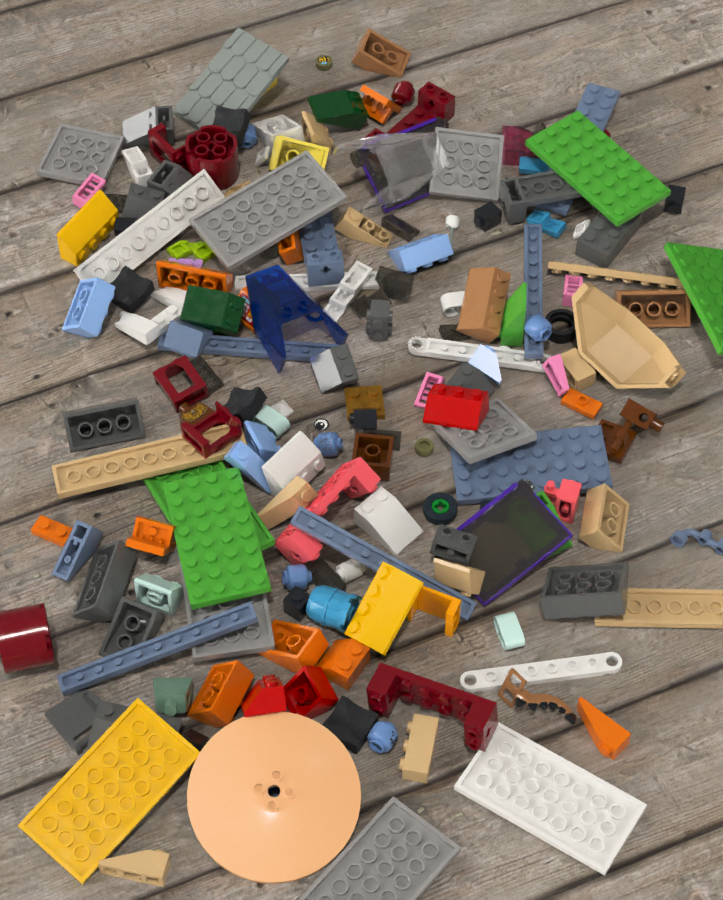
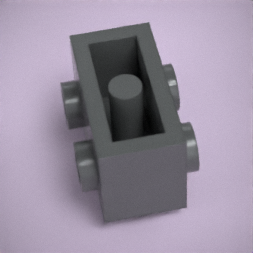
[366,299,393,341]
[430,524,478,566]

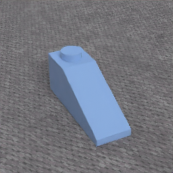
[223,441,270,494]

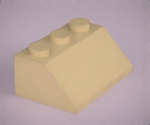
[579,484,630,553]

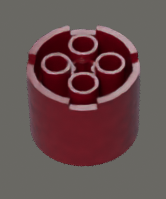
[185,125,239,191]
[0,603,55,673]

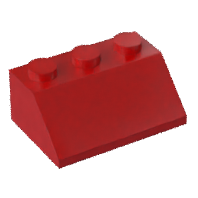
[423,383,489,431]
[241,674,287,717]

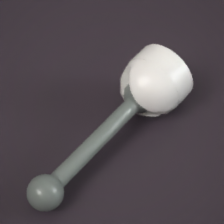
[446,215,460,253]

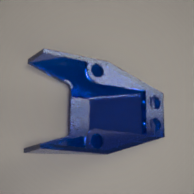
[245,264,349,373]

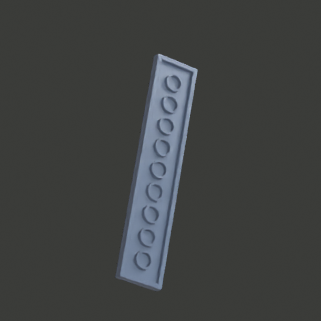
[534,83,620,216]

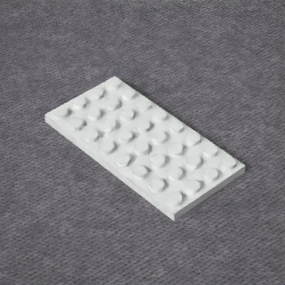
[454,722,647,876]

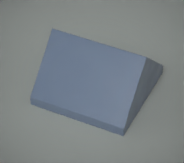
[163,320,213,360]

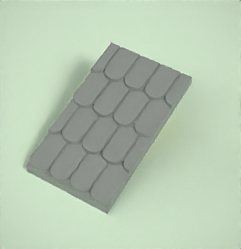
[173,27,289,130]

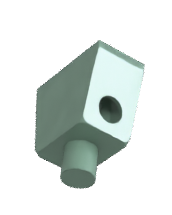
[153,677,193,716]

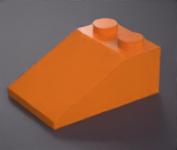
[258,619,329,673]

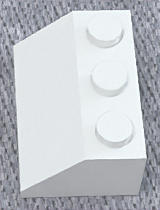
[261,431,326,496]

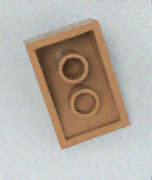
[351,29,411,78]

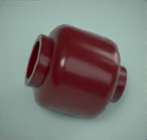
[391,81,415,107]

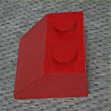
[284,665,339,719]

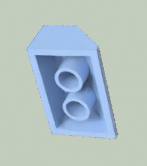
[388,234,454,274]
[62,277,115,338]

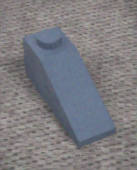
[52,520,104,582]

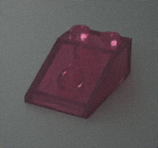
[502,126,540,166]

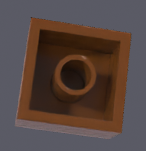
[352,433,394,481]

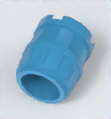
[306,585,362,633]

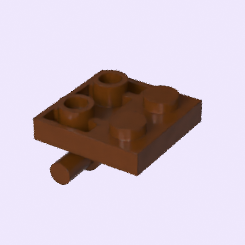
[599,419,637,464]

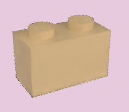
[560,347,596,391]

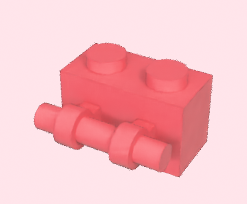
[544,479,582,524]

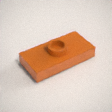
[561,388,603,420]

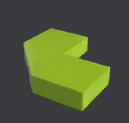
[167,240,216,263]

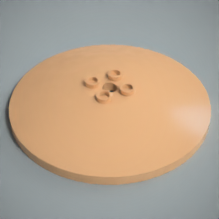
[187,712,361,884]

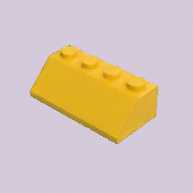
[56,190,119,267]
[344,562,424,655]

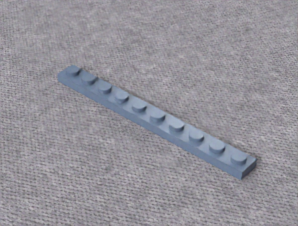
[524,224,543,359]
[158,332,339,361]
[289,505,477,622]
[57,601,258,696]

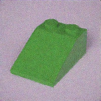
[497,283,527,347]

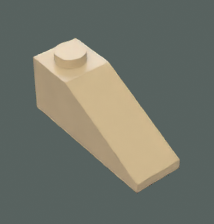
[258,476,318,530]
[98,849,171,887]

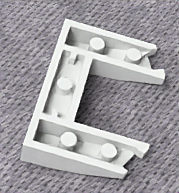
[115,286,187,345]

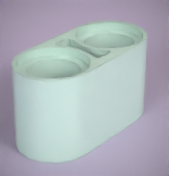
[252,405,290,439]
[493,611,525,651]

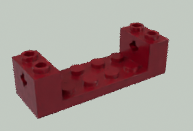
[365,81,455,172]
[366,662,498,752]

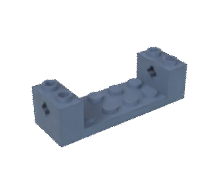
[299,210,344,287]

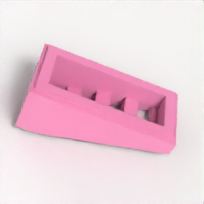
[72,173,106,208]
[562,275,583,307]
[542,354,569,397]
[414,372,445,409]

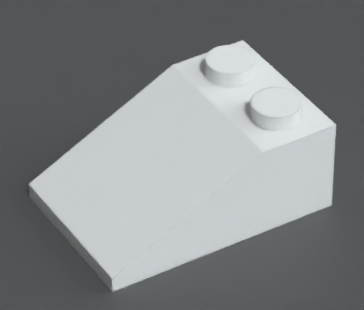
[252,114,305,153]
[354,486,424,557]

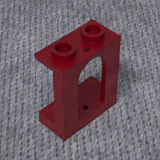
[148,123,187,171]
[153,355,209,413]
[180,401,242,459]

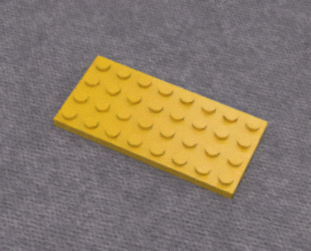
[18,698,200,885]

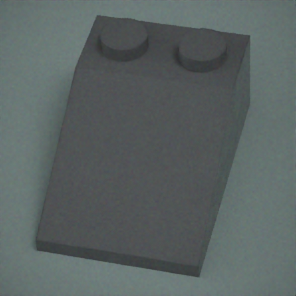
[98,597,165,657]

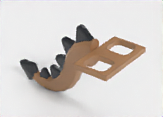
[497,668,576,724]

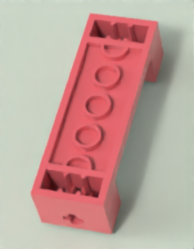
[274,457,381,565]

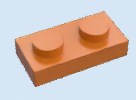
[30,515,73,547]

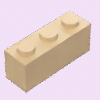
[399,713,439,783]

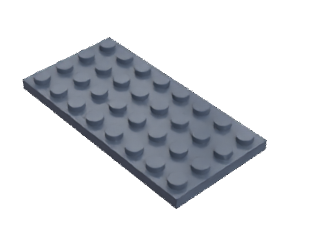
[449,425,613,505]

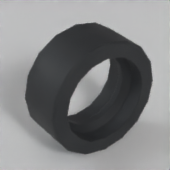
[545,309,576,344]

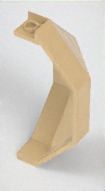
[572,282,687,389]

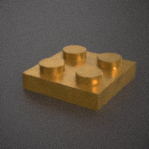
[344,385,385,422]

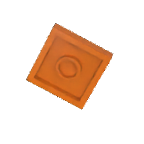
[360,84,402,125]
[125,516,176,556]

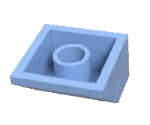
[244,420,281,463]

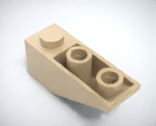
[334,206,393,248]

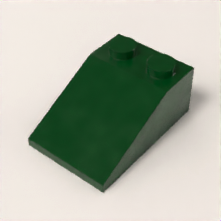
[307,90,369,130]
[179,285,246,337]

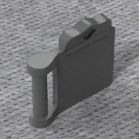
[45,689,100,755]

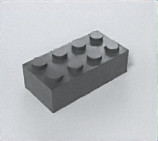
[575,212,643,268]

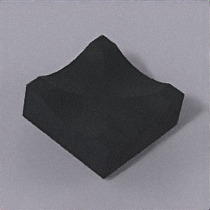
[212,106,252,146]
[110,266,155,313]
[223,387,267,425]
[322,695,379,754]

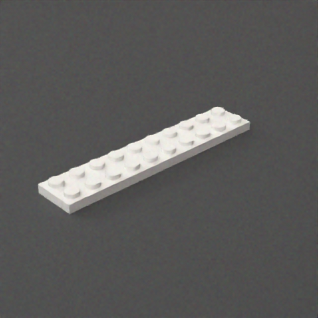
[73,169,225,283]

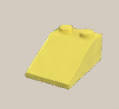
[268,135,329,171]

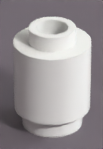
[335,558,366,584]

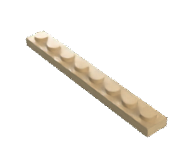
[548,260,684,289]

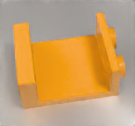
[407,586,461,637]

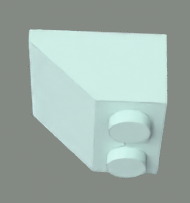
[134,573,184,616]

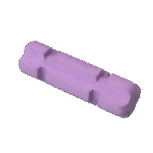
[168,258,204,267]

